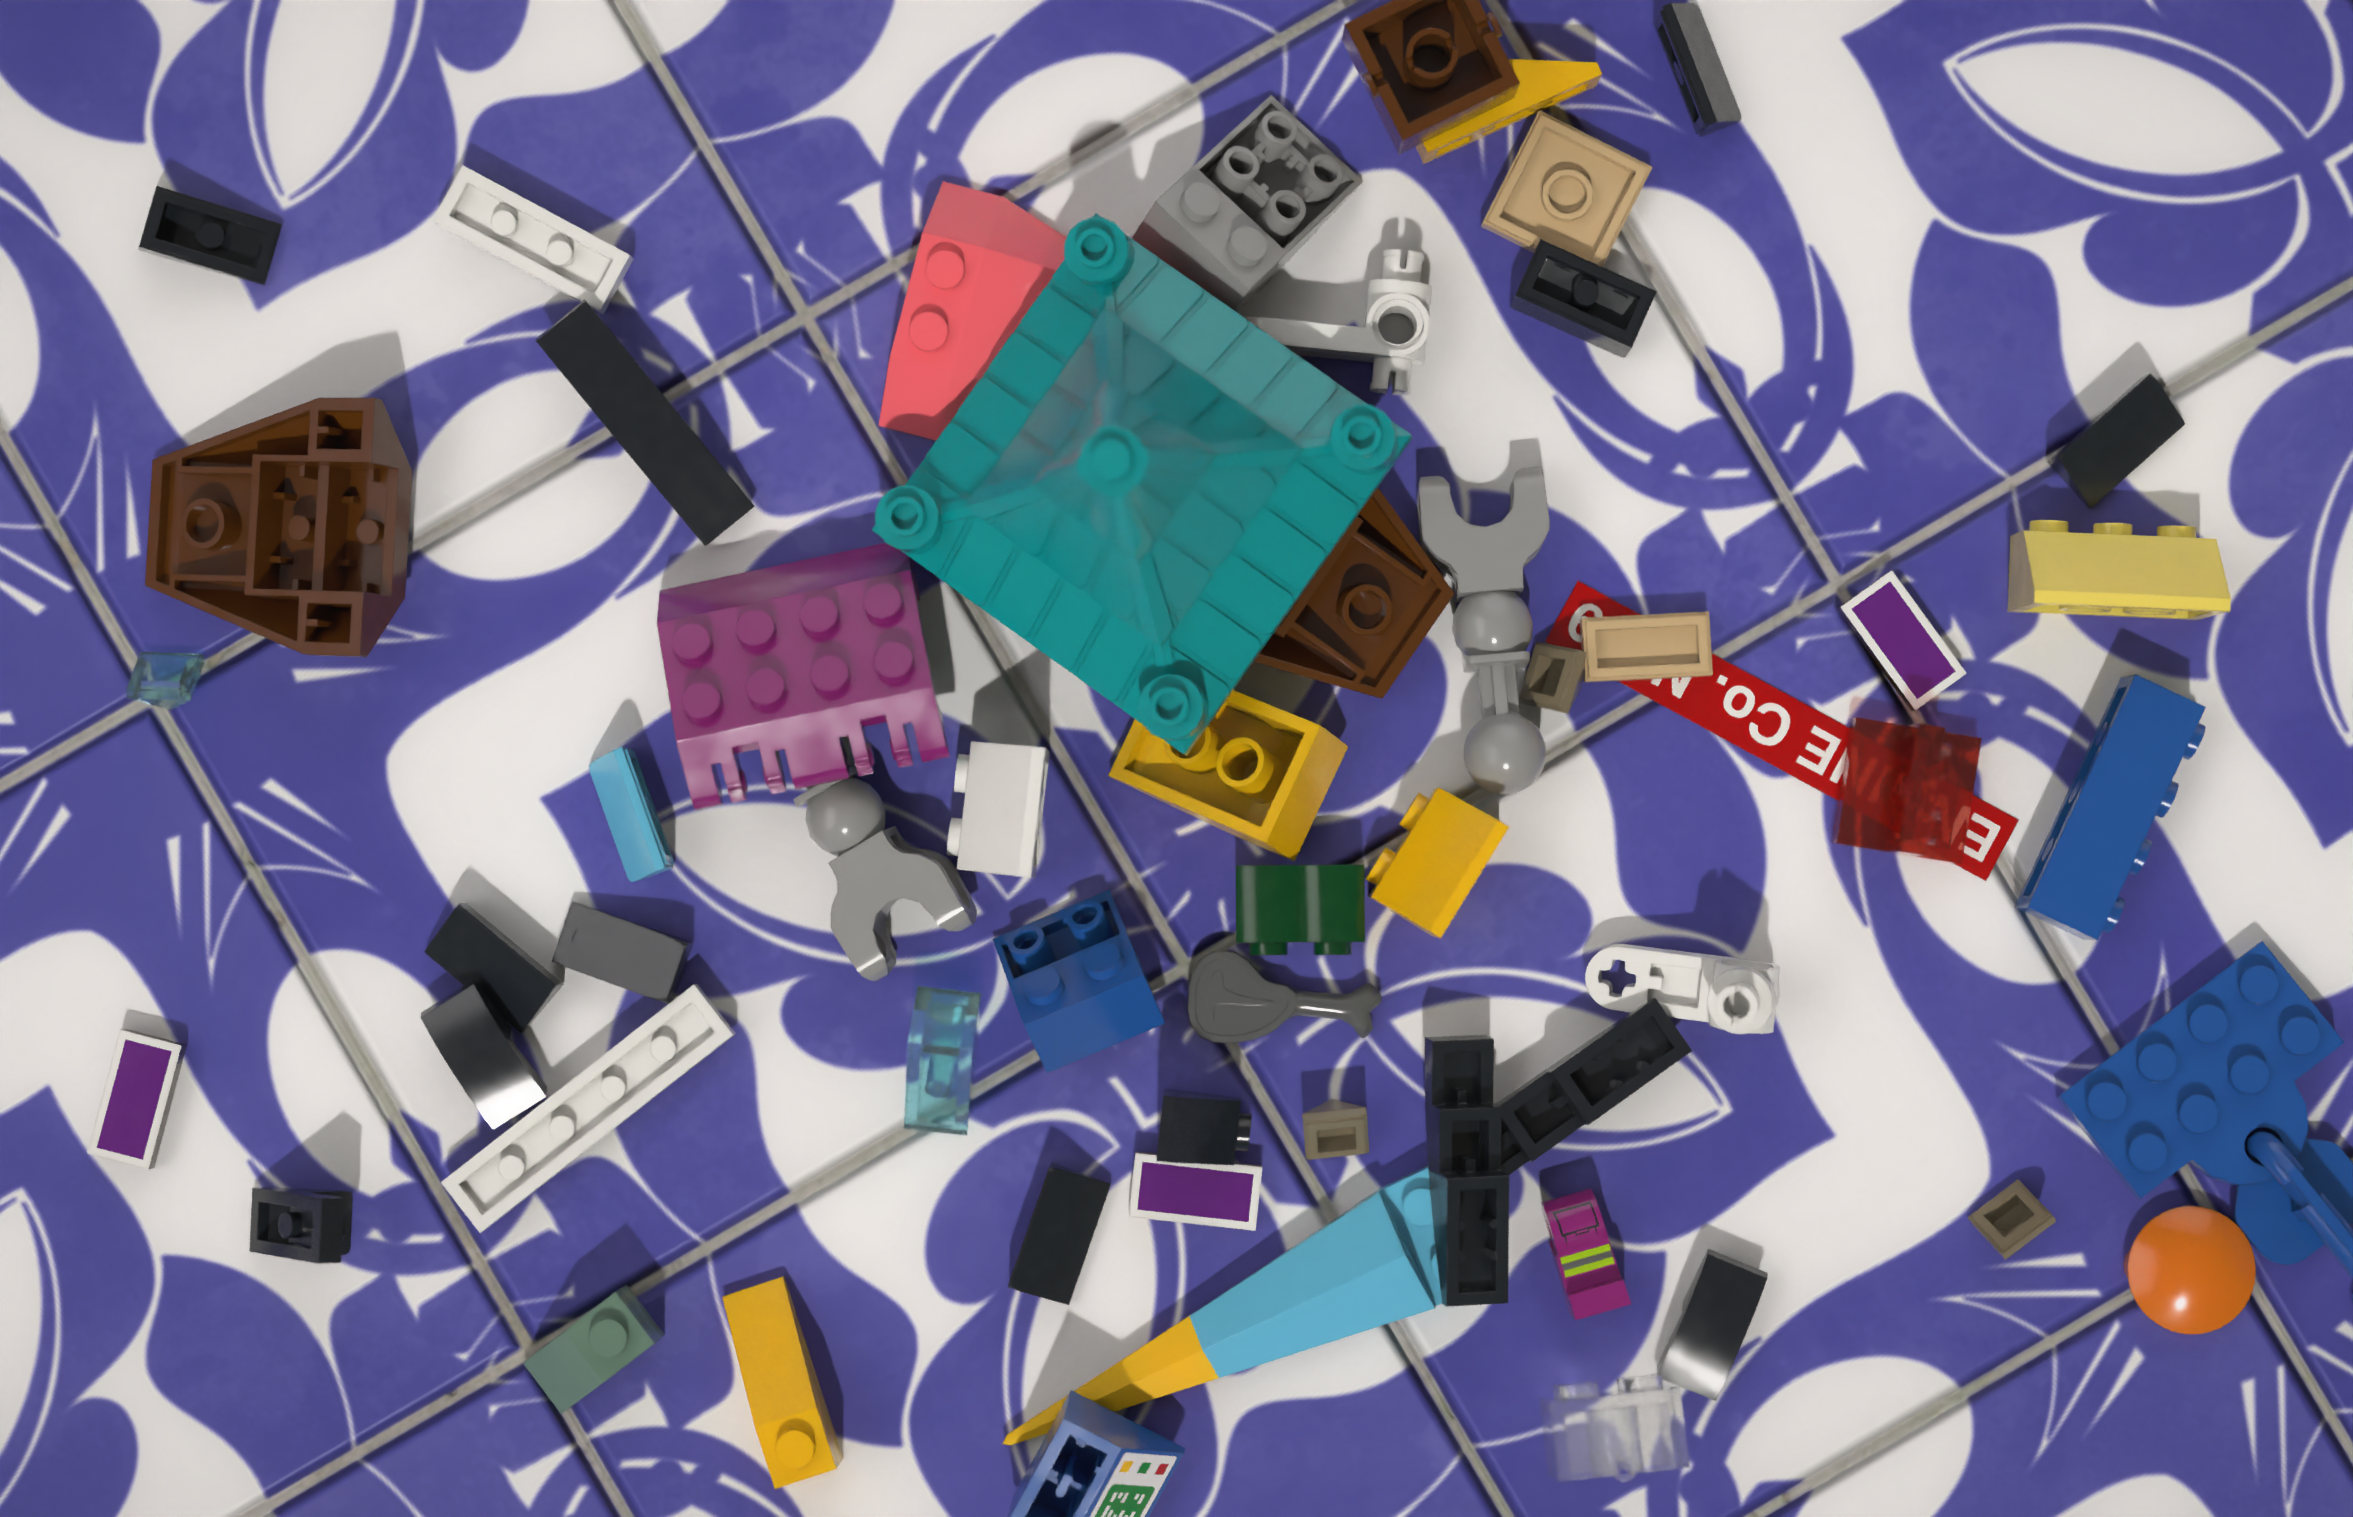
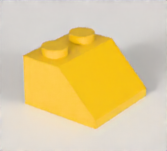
[1365,787,1509,938]

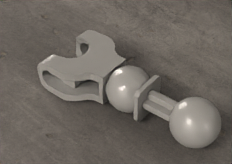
[1416,467,1550,794]
[793,765,977,981]

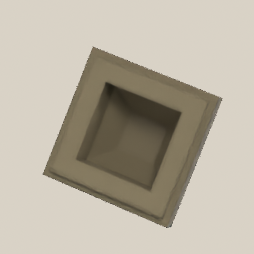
[1519,641,1586,714]
[1302,1099,1369,1160]
[1967,1179,2056,1260]

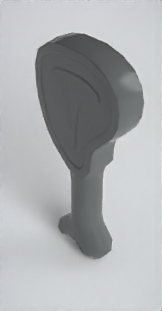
[1187,950,1382,1044]

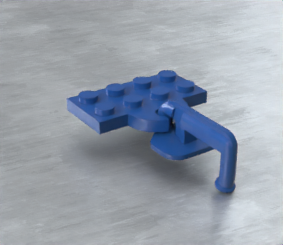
[2056,941,2353,1303]

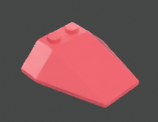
[879,181,1067,441]

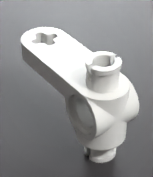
[1244,249,1432,395]
[1585,944,1780,1034]

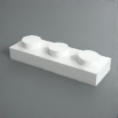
[432,165,633,314]

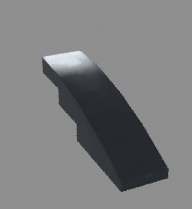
[535,299,755,547]
[1496,998,1692,1175]
[1425,1035,1509,1307]

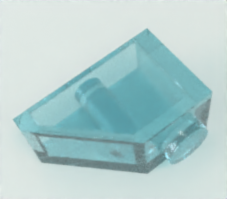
[904,986,981,1135]

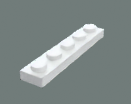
[441,984,736,1233]

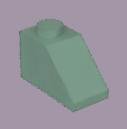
[523,1284,665,1414]

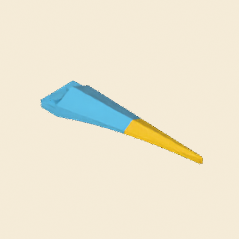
[1002,1166,1442,1445]

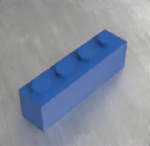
[2015,674,2206,940]

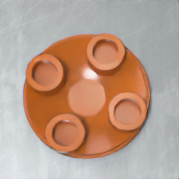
[2123,1205,2256,1334]

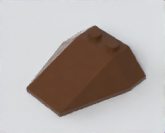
[145,398,412,657]
[1254,488,1455,699]

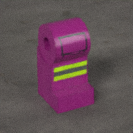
[1541,1188,1631,1320]

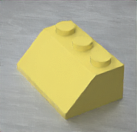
[2007,520,2231,620]

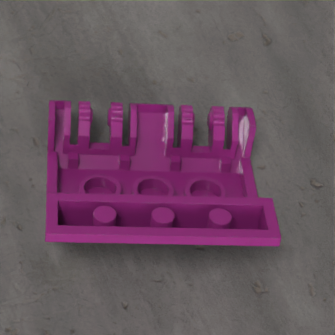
[657,543,950,810]

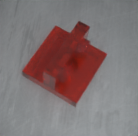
[1832,717,1982,864]

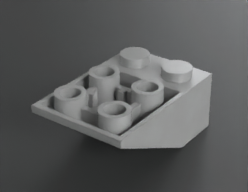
[1132,95,1363,312]

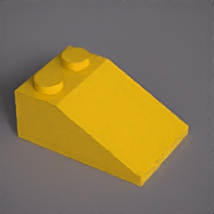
[1108,690,1348,862]

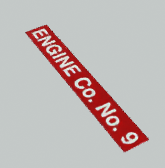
[1545,581,2019,881]

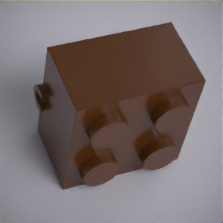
[1342,0,1520,155]

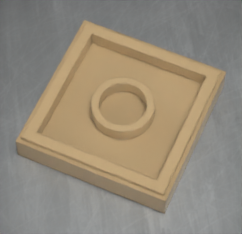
[1481,110,1653,267]

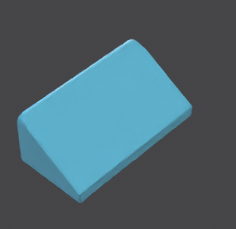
[589,747,675,882]

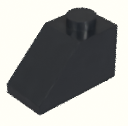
[1156,1089,1252,1165]

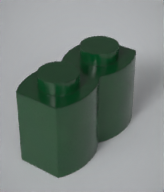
[1236,865,1365,955]

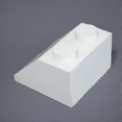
[947,741,1050,878]

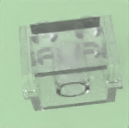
[1539,1374,1690,1482]

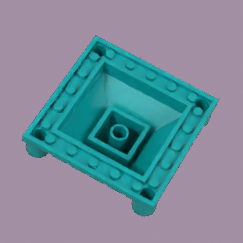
[872,213,1413,755]

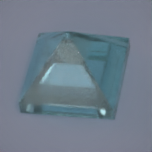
[126,652,205,710]

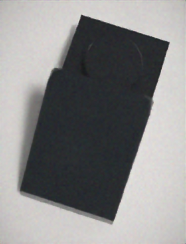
[249,1187,353,1264]

